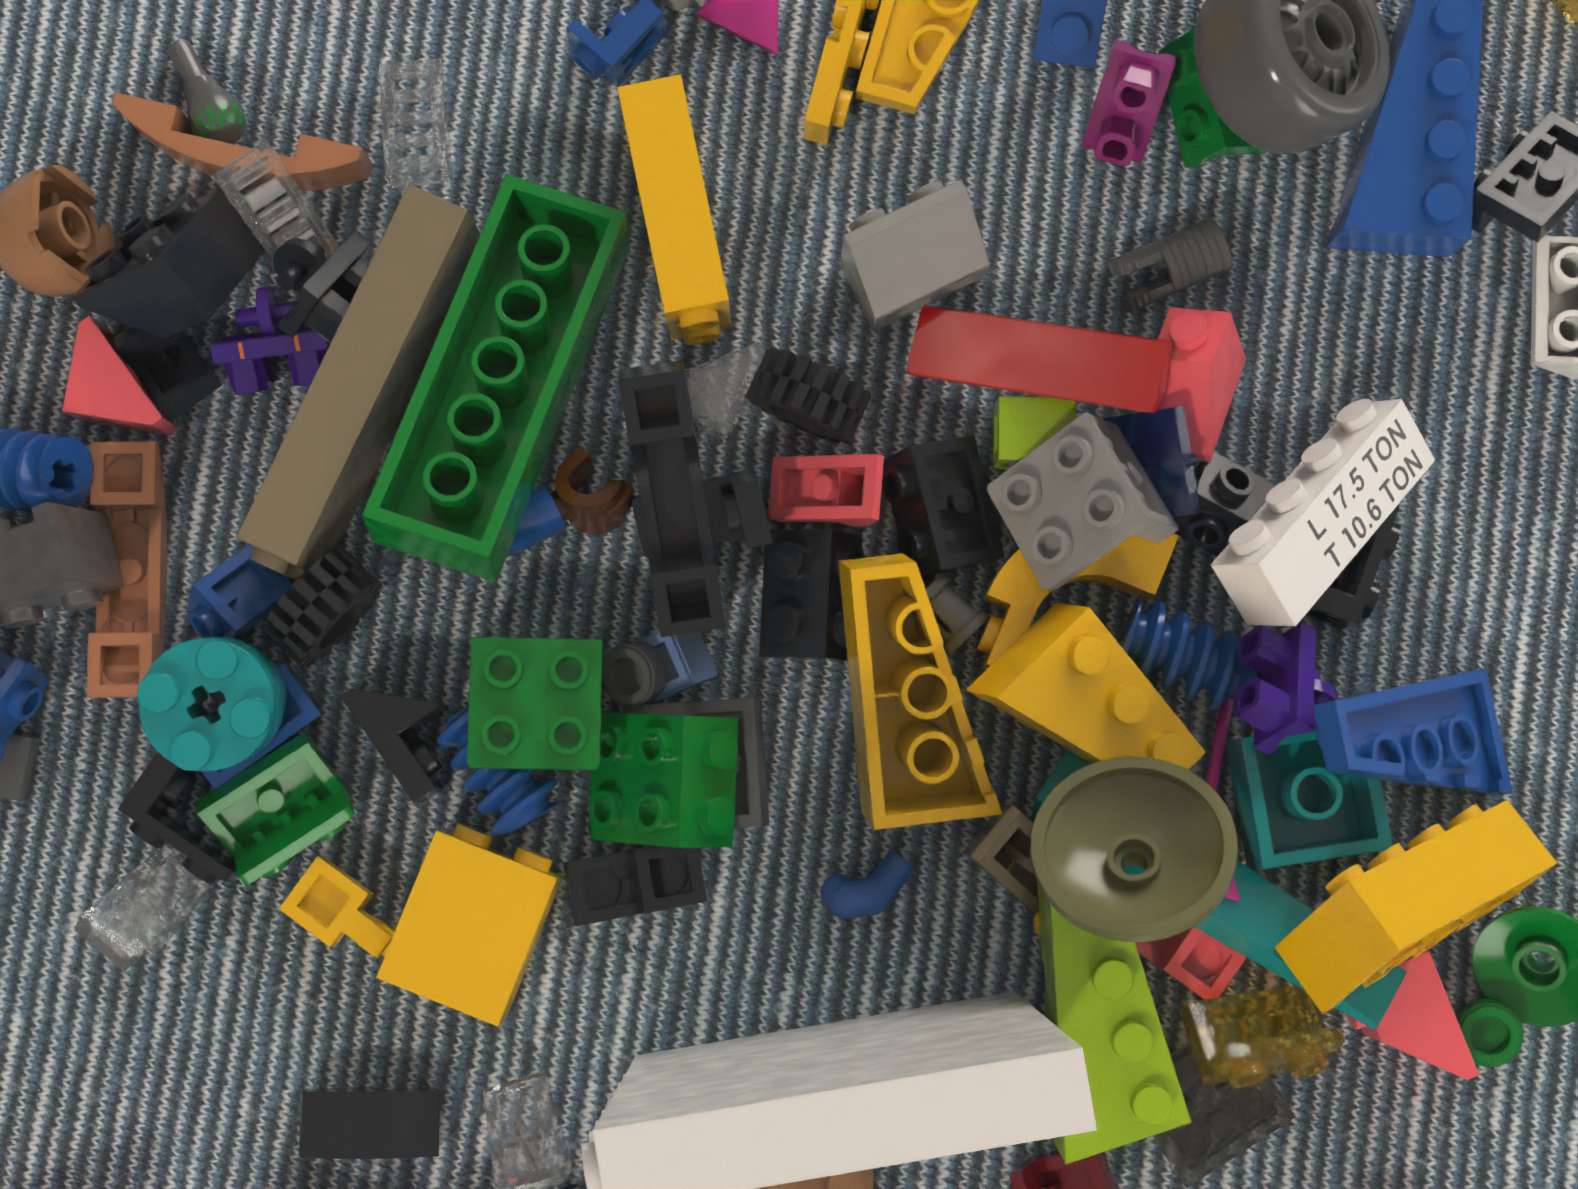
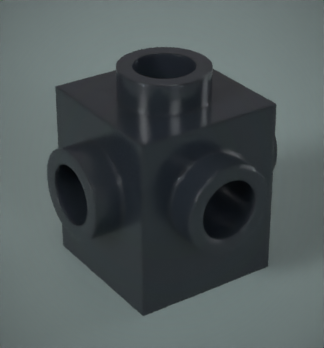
[1167,451,1276,557]

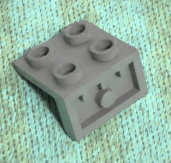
[987,412,1179,591]

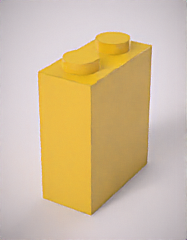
[376,823,563,1027]

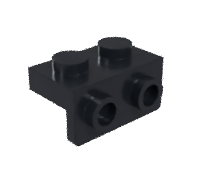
[759,529,865,662]

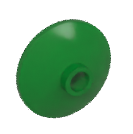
[1472,906,1578,1027]

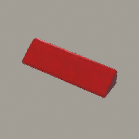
[907,305,1172,413]

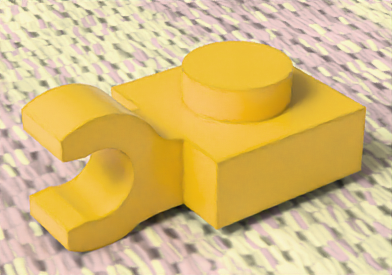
[279,856,395,958]

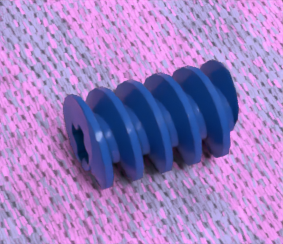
[0,426,94,514]
[1117,593,1255,712]
[437,706,567,837]

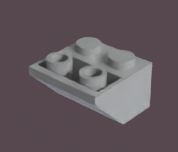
[840,179,990,332]

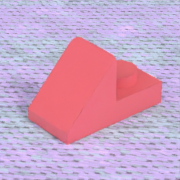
[768,454,884,529]

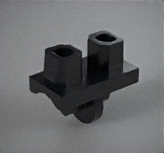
[273,231,372,343]

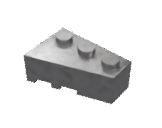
[0,502,124,628]

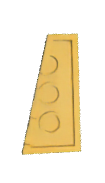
[804,0,881,145]
[855,0,981,115]

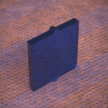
[1102,406,1201,516]

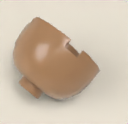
[0,165,115,297]

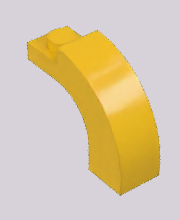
[976,534,1179,670]

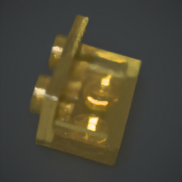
[1180,986,1345,1088]

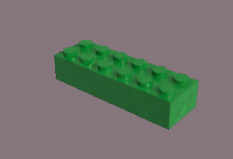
[362,174,630,583]

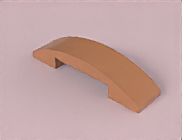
[113,92,373,191]
[87,441,167,698]

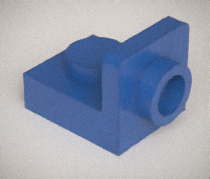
[566,0,667,87]
[188,544,293,640]

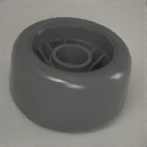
[1194,0,1390,155]

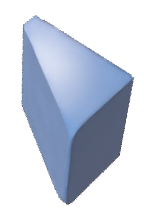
[638,630,717,705]

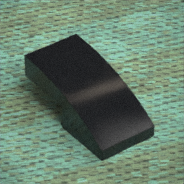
[563,846,707,926]
[299,1087,440,1159]

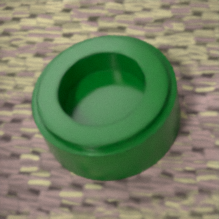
[1456,998,1523,1067]

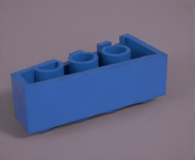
[1325,0,1483,258]

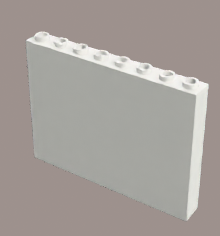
[582,992,1097,1189]

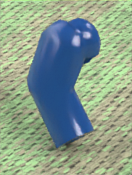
[820,849,916,919]

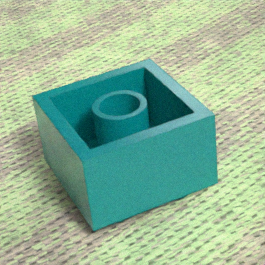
[1226,731,1393,869]

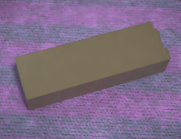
[236,183,480,580]

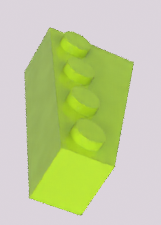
[1037,882,1191,1164]

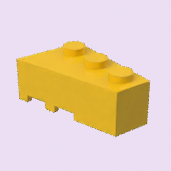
[966,602,1206,770]

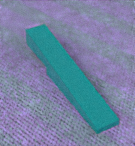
[1030,749,1407,1030]

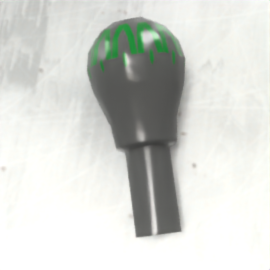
[167,39,247,144]

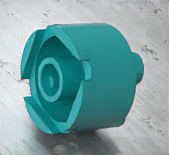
[137,636,287,772]

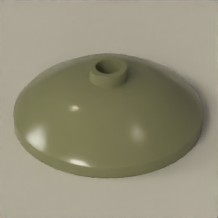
[1031,756,1238,942]

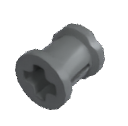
[926,572,989,656]

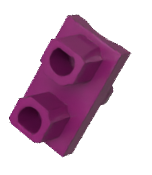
[1081,40,1176,167]

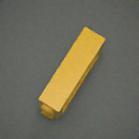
[617,74,732,345]

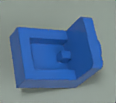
[1032,0,1107,69]

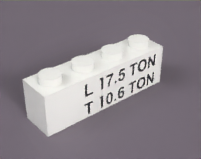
[1211,399,1435,626]

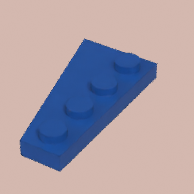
[1313,668,1513,796]

